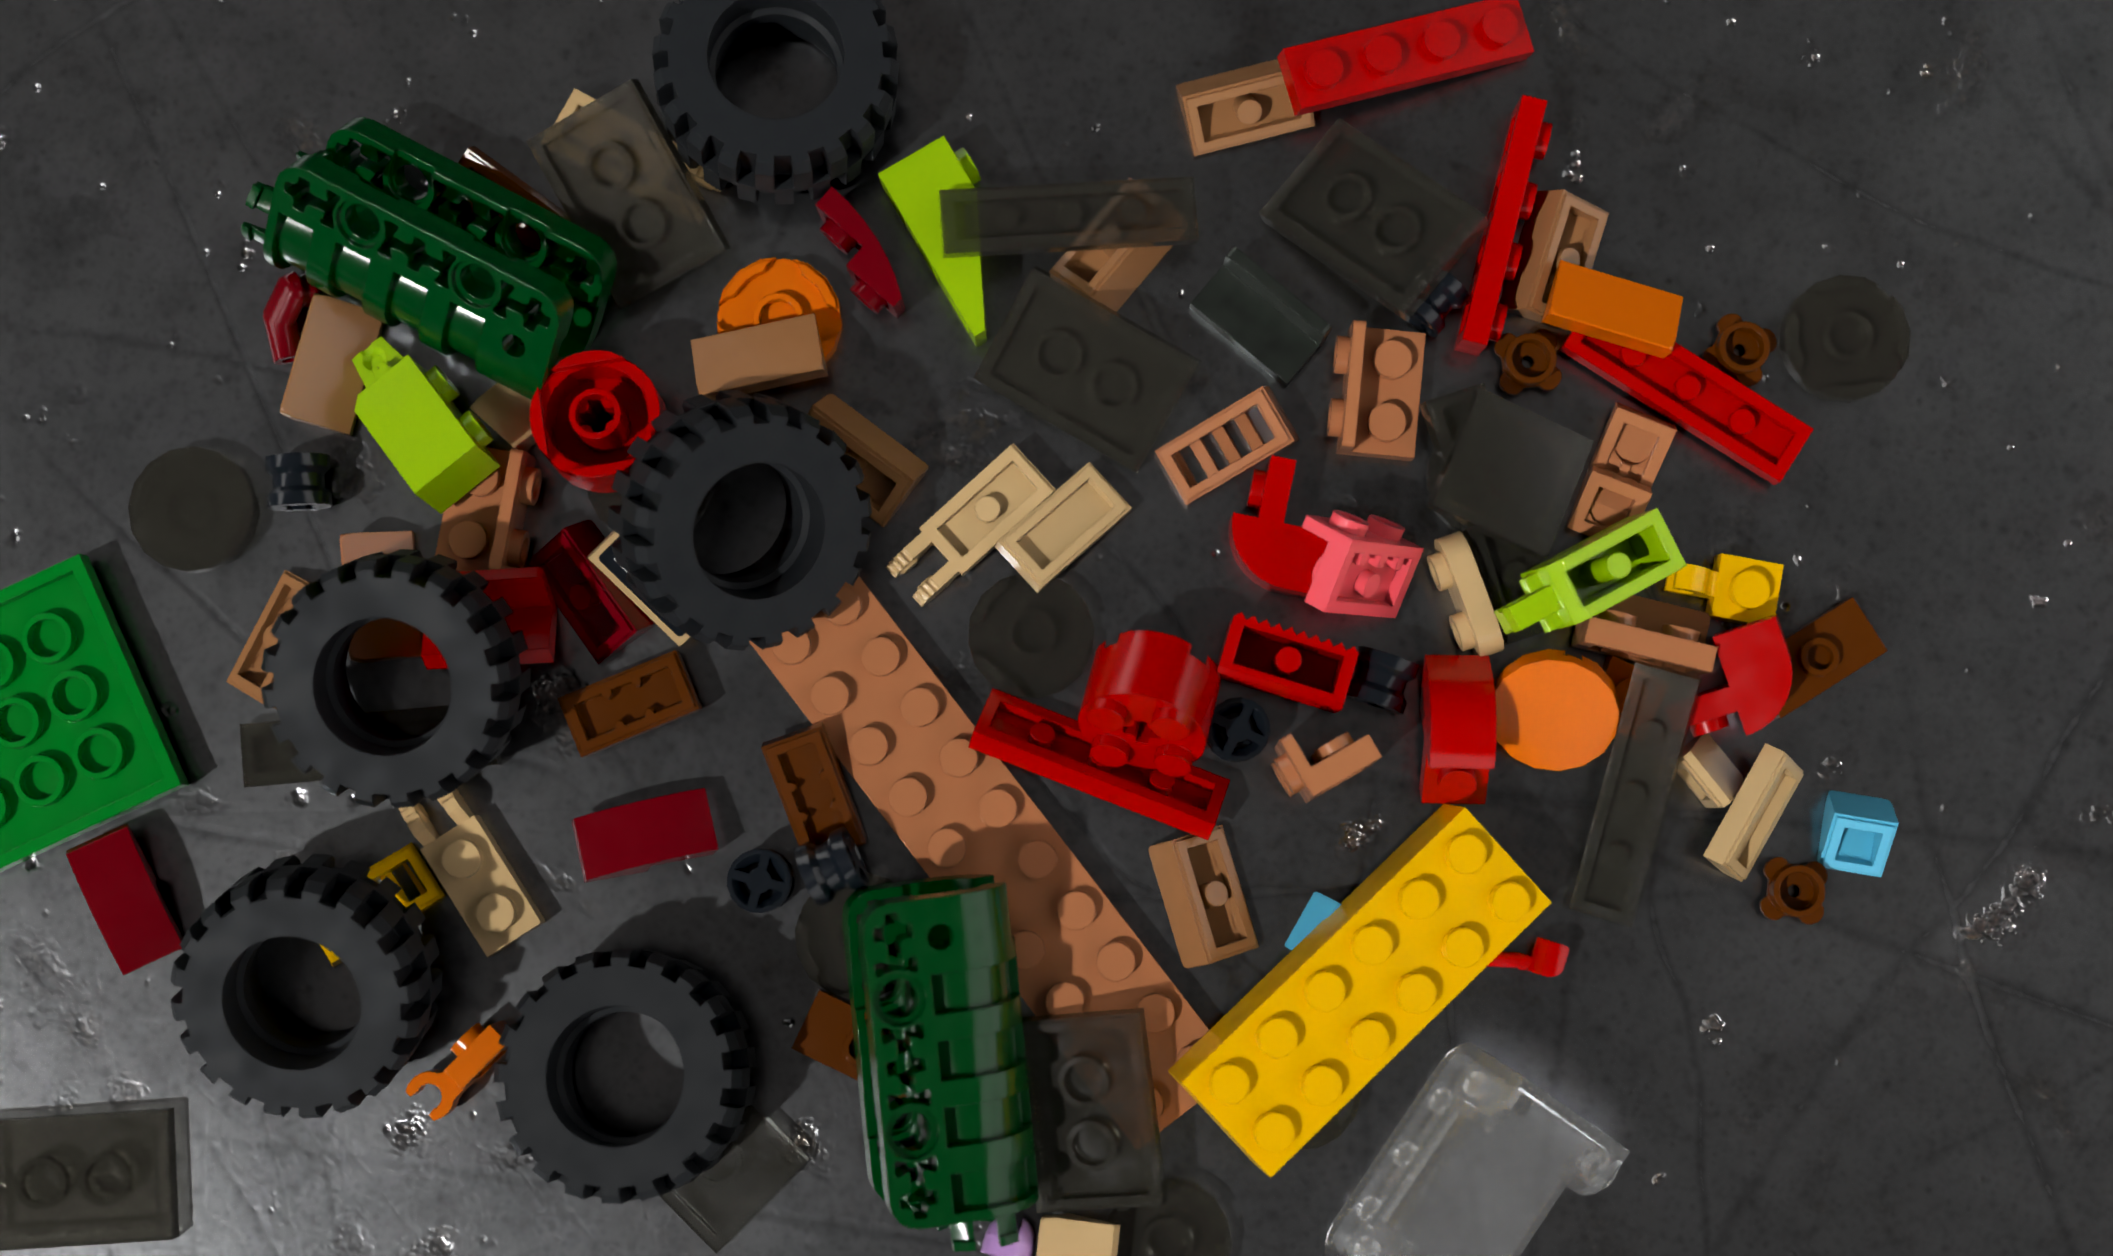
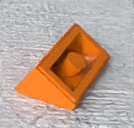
[1541,260,1683,359]

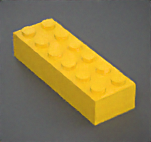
[1168,804,1552,1178]

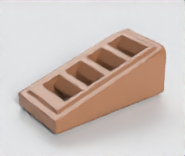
[1155,386,1300,505]

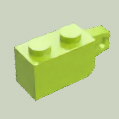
[352,337,500,514]
[1494,508,1687,634]

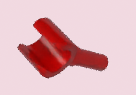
[1487,937,1569,977]

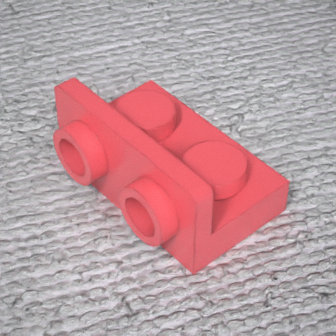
[1302,510,1424,618]

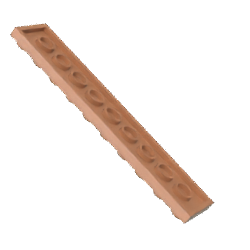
[749,576,1209,1149]

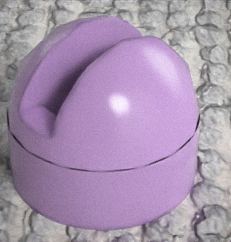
[980,1218,1036,1256]

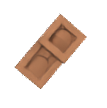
[1567,402,1677,536]

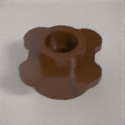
[1702,314,1777,387]
[1494,329,1562,395]
[1759,857,1828,925]

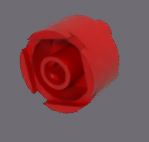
[529,350,668,493]
[1078,630,1221,777]

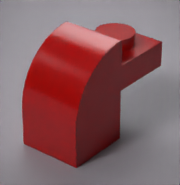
[1229,455,1328,599]
[1666,614,1793,737]
[1419,655,1497,804]

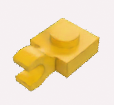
[1664,553,1784,625]

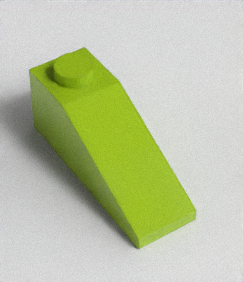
[878,135,987,348]

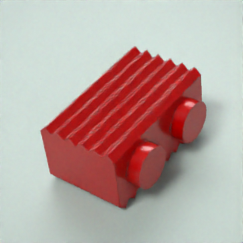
[1217,612,1359,713]

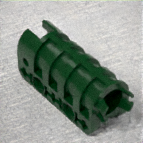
[241,117,617,400]
[842,874,1039,1252]

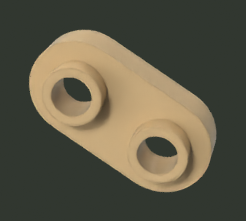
[1427,531,1504,657]

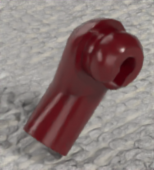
[263,271,322,365]

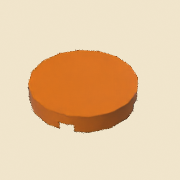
[717,257,843,363]
[1495,649,1620,771]

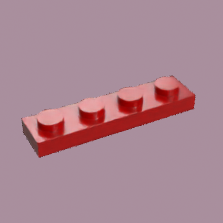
[1277,0,1535,116]
[1454,95,1553,356]
[1559,331,1814,485]
[968,688,1230,840]

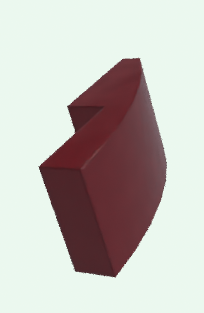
[815,186,906,318]
[572,788,719,883]
[66,823,184,975]

